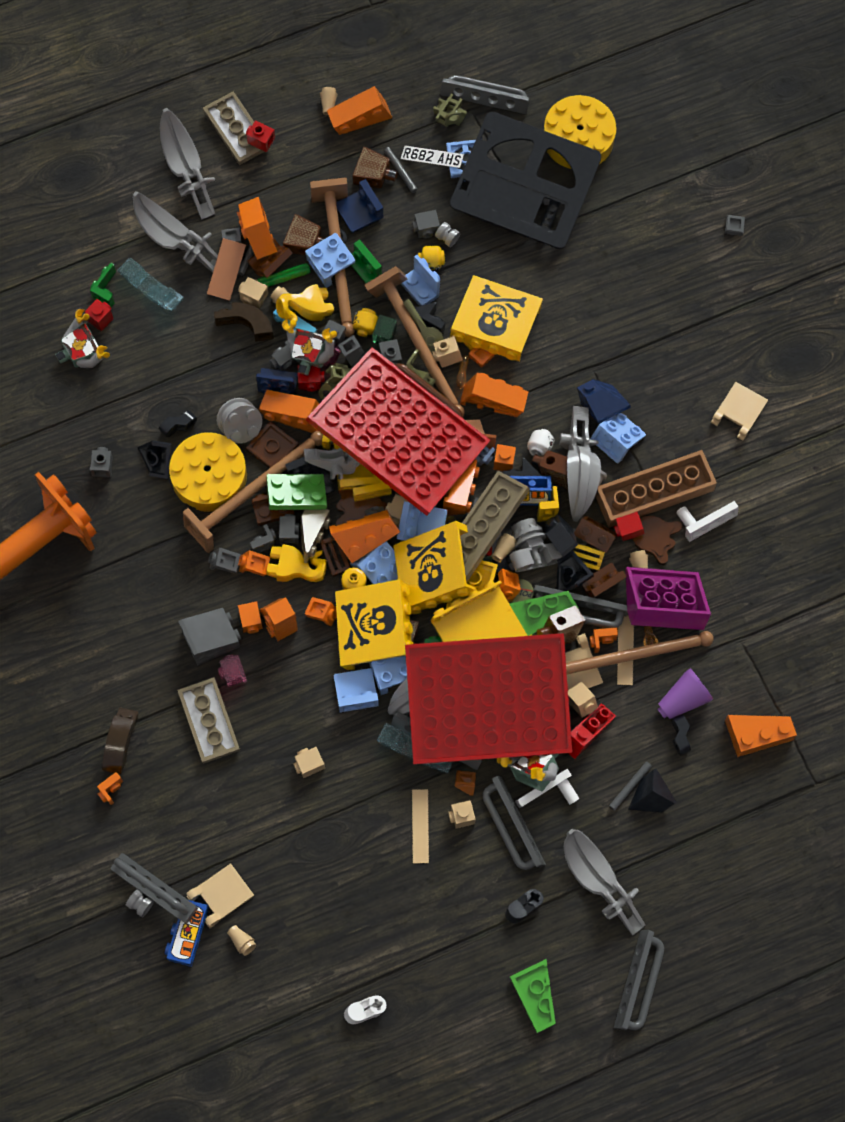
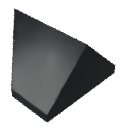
[137,440,174,479]
[556,550,594,591]
[628,769,677,813]

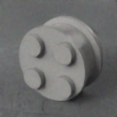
[217,398,262,443]

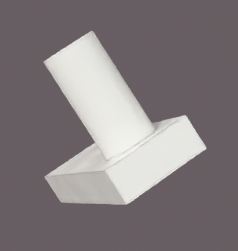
[676,501,738,542]
[515,769,579,808]

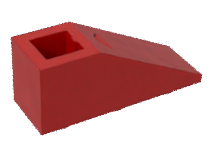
[568,703,616,759]

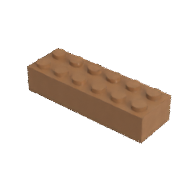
[595,450,717,528]

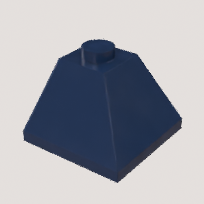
[577,379,631,424]

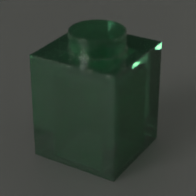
[373,315,397,345]

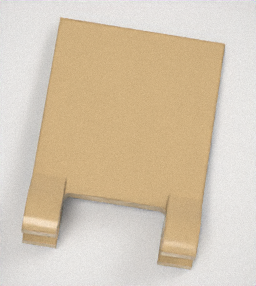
[711,382,768,441]
[565,633,603,690]
[186,863,254,929]

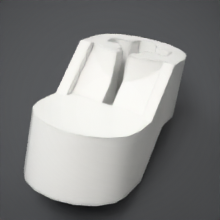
[344,996,386,1024]

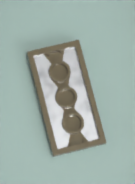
[203,91,270,165]
[177,677,240,764]

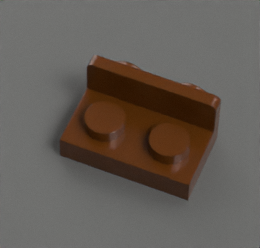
[248,238,293,278]
[251,494,295,526]
[574,515,617,553]
[582,563,627,598]

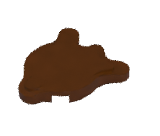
[336,488,387,526]
[632,516,682,565]

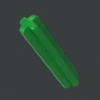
[257,263,310,287]

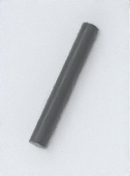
[384,147,418,193]
[238,245,254,276]
[609,761,652,811]

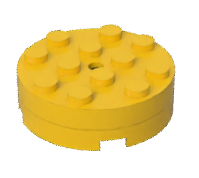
[544,95,616,169]
[169,433,247,512]

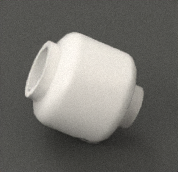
[527,429,555,457]

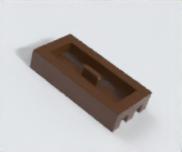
[320,537,350,577]

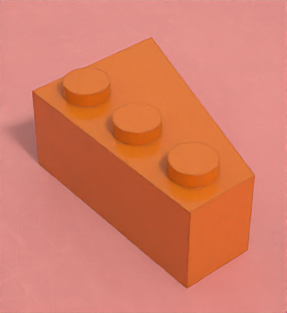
[327,86,393,135]
[237,197,277,260]
[460,373,528,417]
[259,390,319,433]
[443,460,480,515]
[329,510,400,563]
[259,597,298,641]
[725,715,797,757]

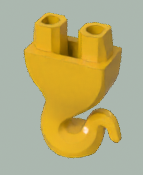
[276,284,334,322]
[266,544,327,582]

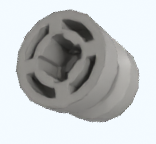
[435,222,460,247]
[126,889,154,917]

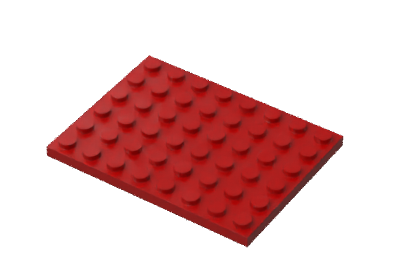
[306,347,490,516]
[405,633,572,764]

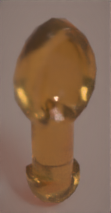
[457,355,469,388]
[643,626,658,646]

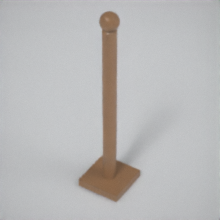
[310,178,355,337]
[365,266,465,417]
[183,431,323,553]
[566,631,713,674]

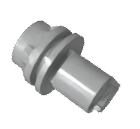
[509,518,563,572]

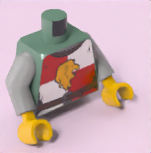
[55,309,110,368]
[282,319,337,375]
[497,754,559,791]

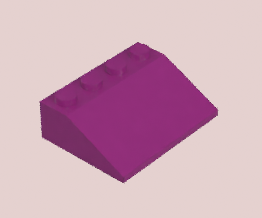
[625,567,711,630]

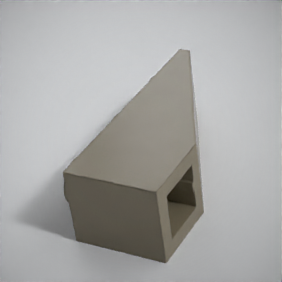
[300,509,331,564]

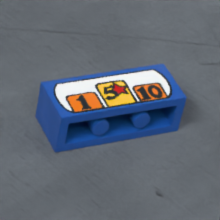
[509,476,551,505]
[165,900,209,967]

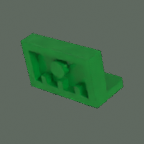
[351,239,382,284]

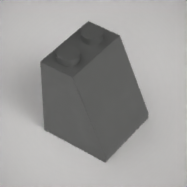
[178,608,241,666]

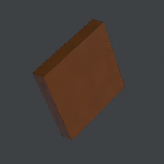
[246,421,299,468]

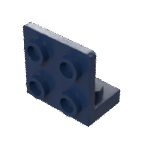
[336,179,384,233]
[256,368,298,395]

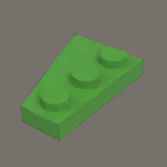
[509,591,578,636]
[510,959,556,1033]

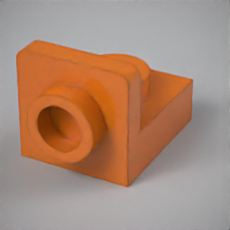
[238,550,270,577]
[498,568,521,602]
[305,597,337,626]
[589,627,618,653]
[97,772,123,805]

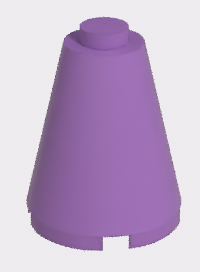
[657,668,713,719]

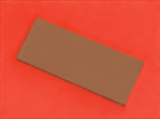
[207,238,246,301]

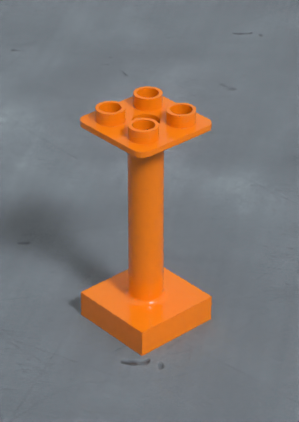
[0,472,97,580]

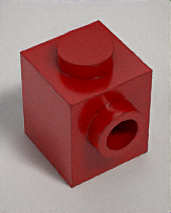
[246,120,275,152]
[85,299,114,332]
[298,365,325,392]
[614,512,645,541]

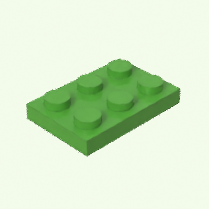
[266,474,327,510]

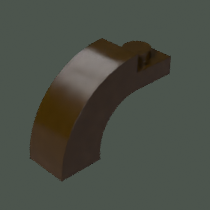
[214,302,274,342]
[102,708,139,774]

